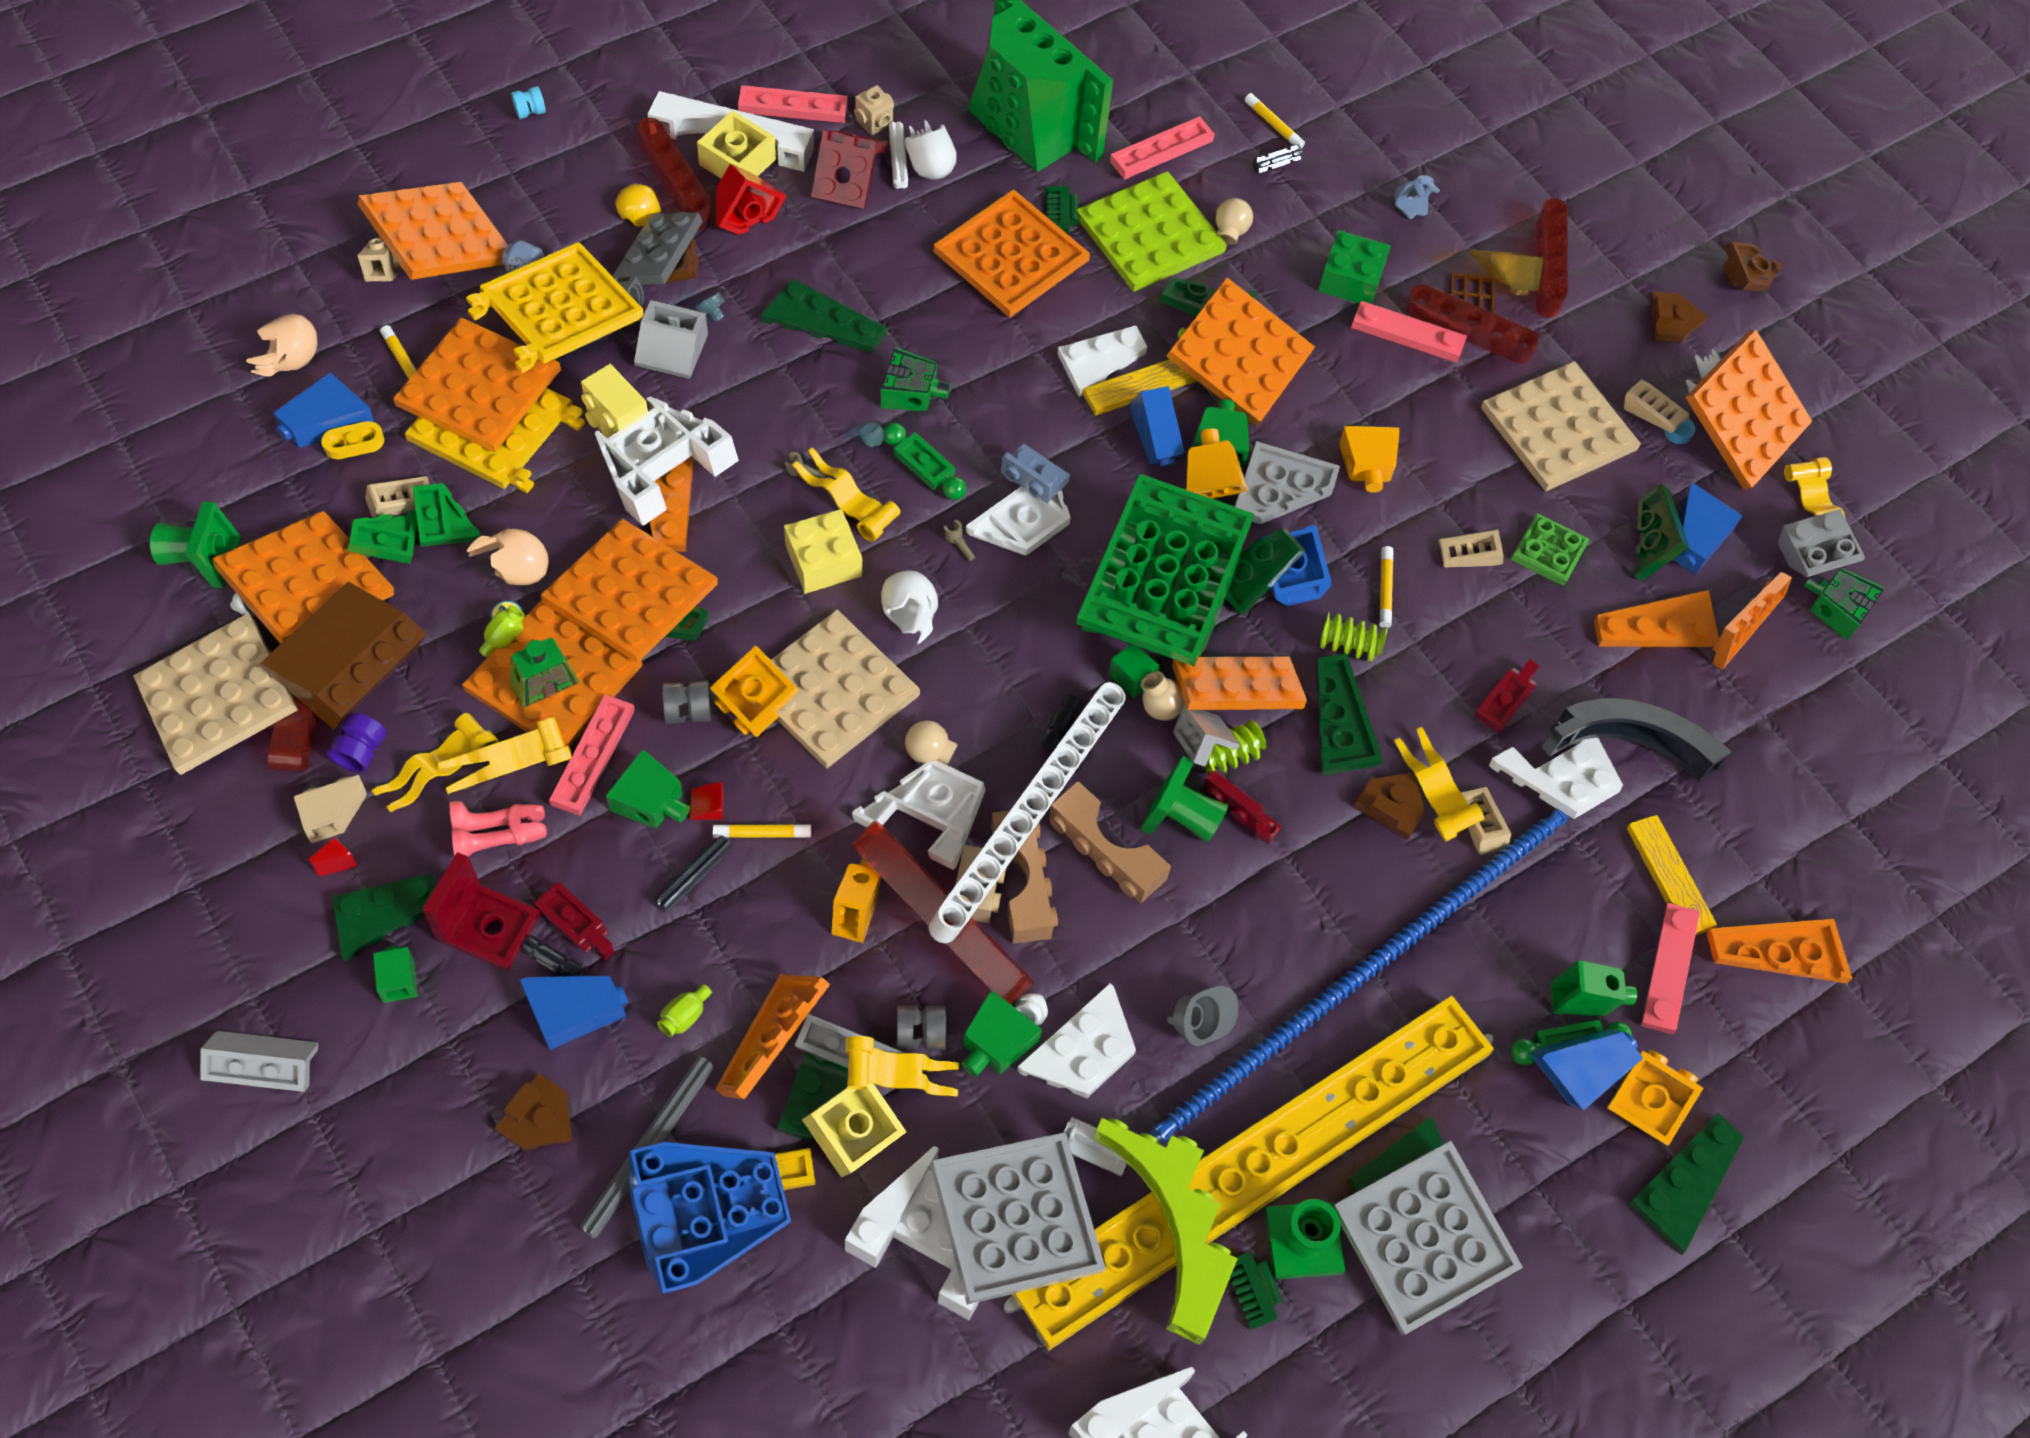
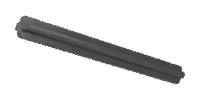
[580,1057,713,1238]

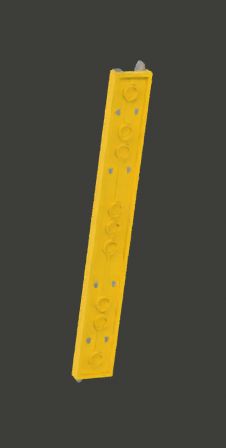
[1004,996,1494,1351]

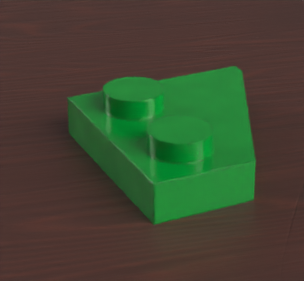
[412,483,480,547]
[347,510,417,564]

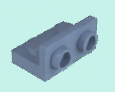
[1001,443,1070,504]

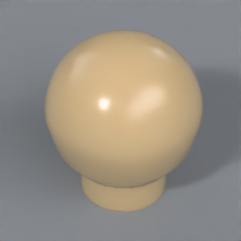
[1215,198,1253,245]
[1141,671,1185,721]
[905,720,958,765]

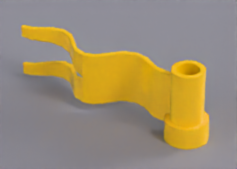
[792,448,900,542]
[1784,457,1846,519]
[372,713,499,812]
[437,717,572,794]
[1394,726,1485,842]
[846,1036,959,1097]

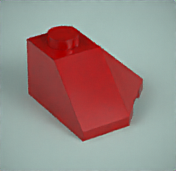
[716,163,787,235]

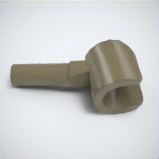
[784,452,826,478]
[944,520,975,561]

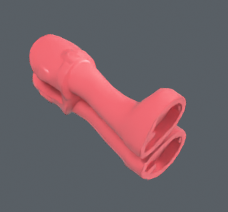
[449,801,547,857]

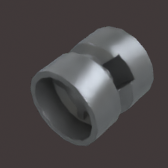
[663,681,711,724]
[897,1006,946,1050]

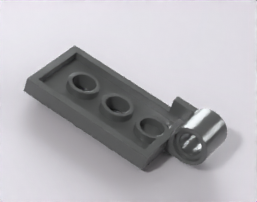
[612,212,703,307]

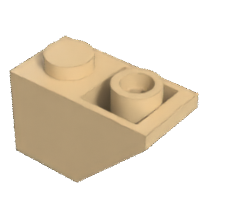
[294,775,367,843]

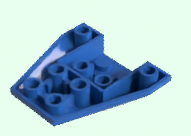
[629,1142,791,1294]

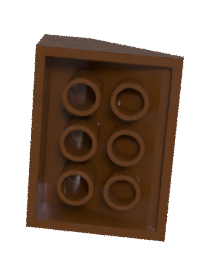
[260,581,427,730]

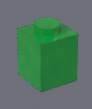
[1109,644,1159,699]
[373,946,418,1003]

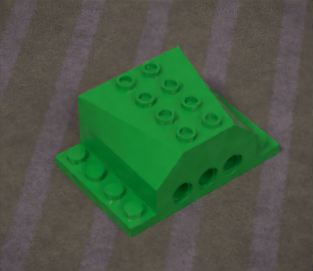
[968,0,1113,172]
[1076,474,1254,666]

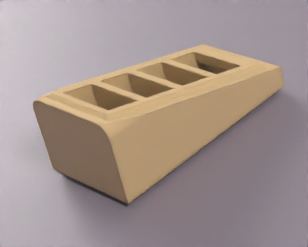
[1624,380,1689,433]
[365,476,430,518]
[1439,529,1503,567]
[1461,787,1511,855]

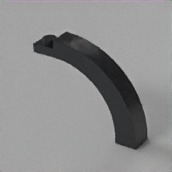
[1541,698,1732,782]

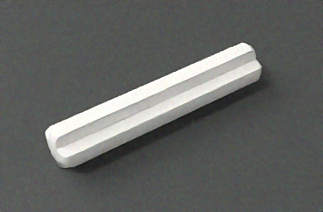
[889,122,908,189]

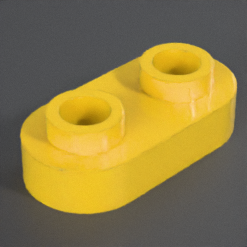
[322,421,384,459]

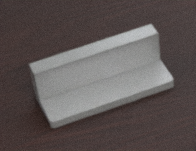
[1173,704,1240,766]
[795,1014,903,1068]
[201,1031,318,1092]

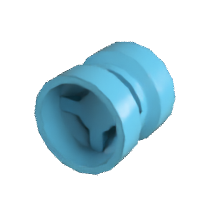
[511,86,546,119]

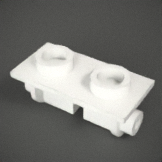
[1064,1117,1127,1176]

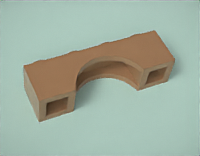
[1049,782,1171,904]
[991,811,1058,944]

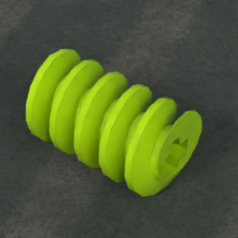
[1320,612,1388,663]
[1201,720,1266,775]

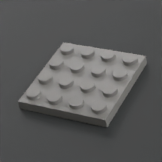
[930,1132,1106,1305]
[1332,1141,1523,1335]

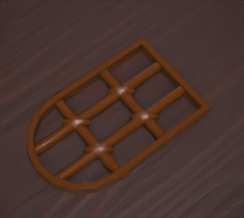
[1449,272,1495,334]

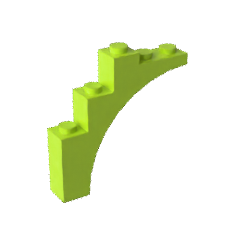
[1092,1118,1238,1345]

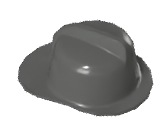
[1167,986,1239,1047]

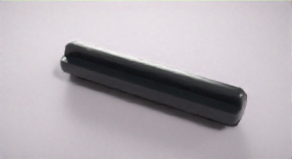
[655,835,732,913]

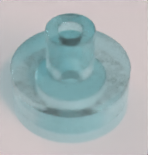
[696,292,725,322]

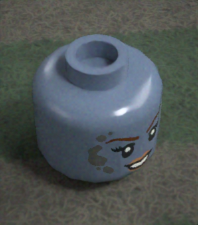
[502,240,544,273]

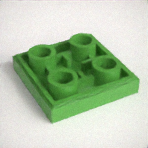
[1511,513,1590,586]

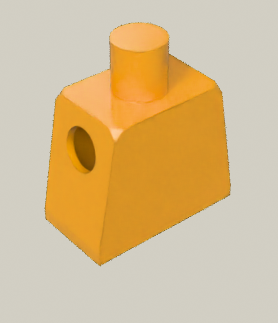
[1339,426,1399,493]
[1186,429,1248,499]
[831,858,881,943]

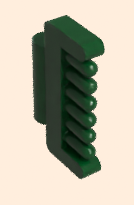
[1046,186,1079,233]
[1230,1253,1283,1330]

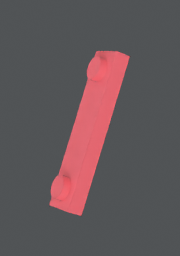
[738,85,848,123]
[1110,116,1214,179]
[1351,301,1467,363]
[549,694,635,816]
[1641,903,1700,1035]

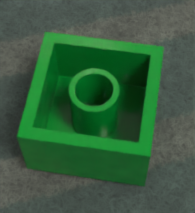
[1318,230,1391,304]

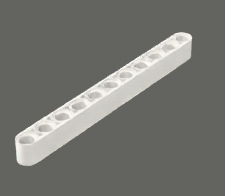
[929,683,1125,943]

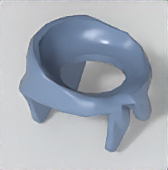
[1393,175,1440,219]

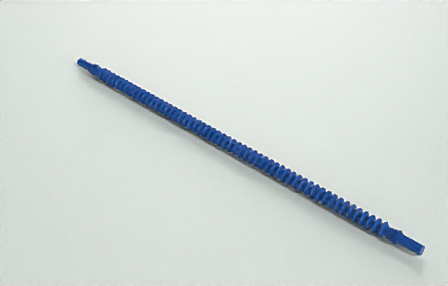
[1149,809,1570,1143]

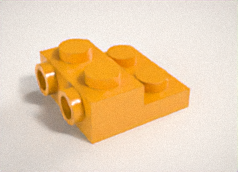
[710,645,799,738]
[1607,1049,1703,1146]

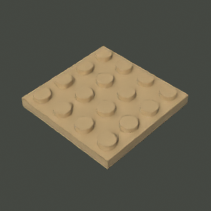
[1481,361,1641,492]
[771,610,920,769]
[133,613,298,775]

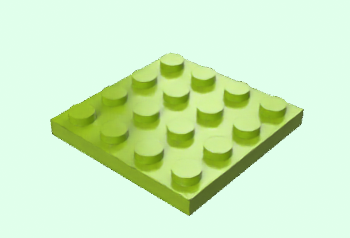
[1077,171,1227,292]

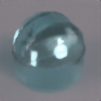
[859,421,884,447]

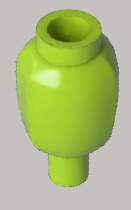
[479,605,525,657]
[657,984,712,1037]

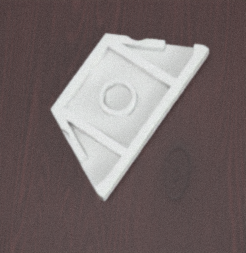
[966,486,1071,556]
[1017,984,1136,1098]

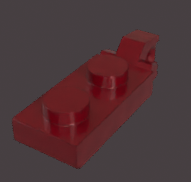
[1474,659,1540,734]
[1203,771,1282,844]
[533,881,615,961]

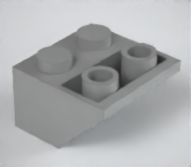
[634,300,708,379]
[1778,509,1865,577]

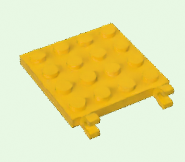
[466,242,644,373]
[405,388,585,494]

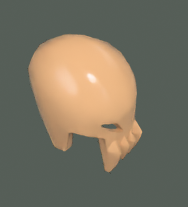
[246,313,318,376]
[467,529,549,585]

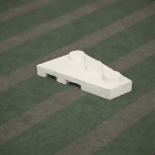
[1058,326,1147,397]

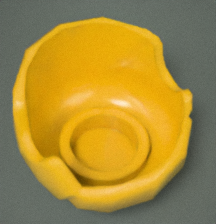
[615,184,661,227]

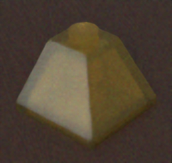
[1470,249,1543,295]

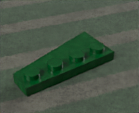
[761,278,887,353]
[1316,653,1383,776]
[1629,1113,1744,1255]

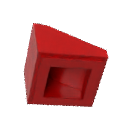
[690,782,724,820]
[309,838,357,876]

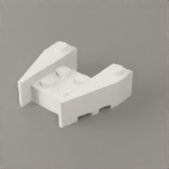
[595,397,739,526]
[845,1146,979,1320]
[1069,1367,1247,1438]

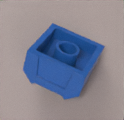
[1254,525,1332,606]

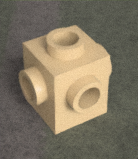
[854,85,894,136]
[358,237,402,282]

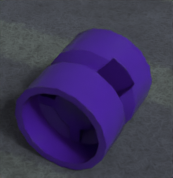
[327,713,387,773]

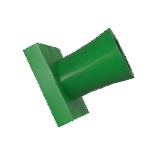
[150,502,241,588]
[1139,755,1228,843]
[1264,1199,1345,1280]

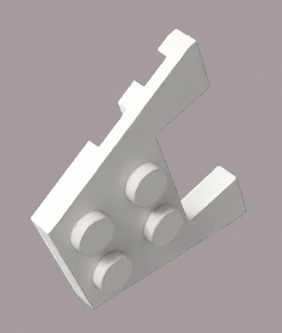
[1489,738,1623,819]
[852,760,985,870]

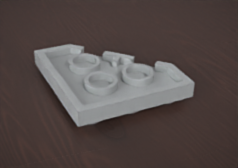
[1235,441,1340,524]

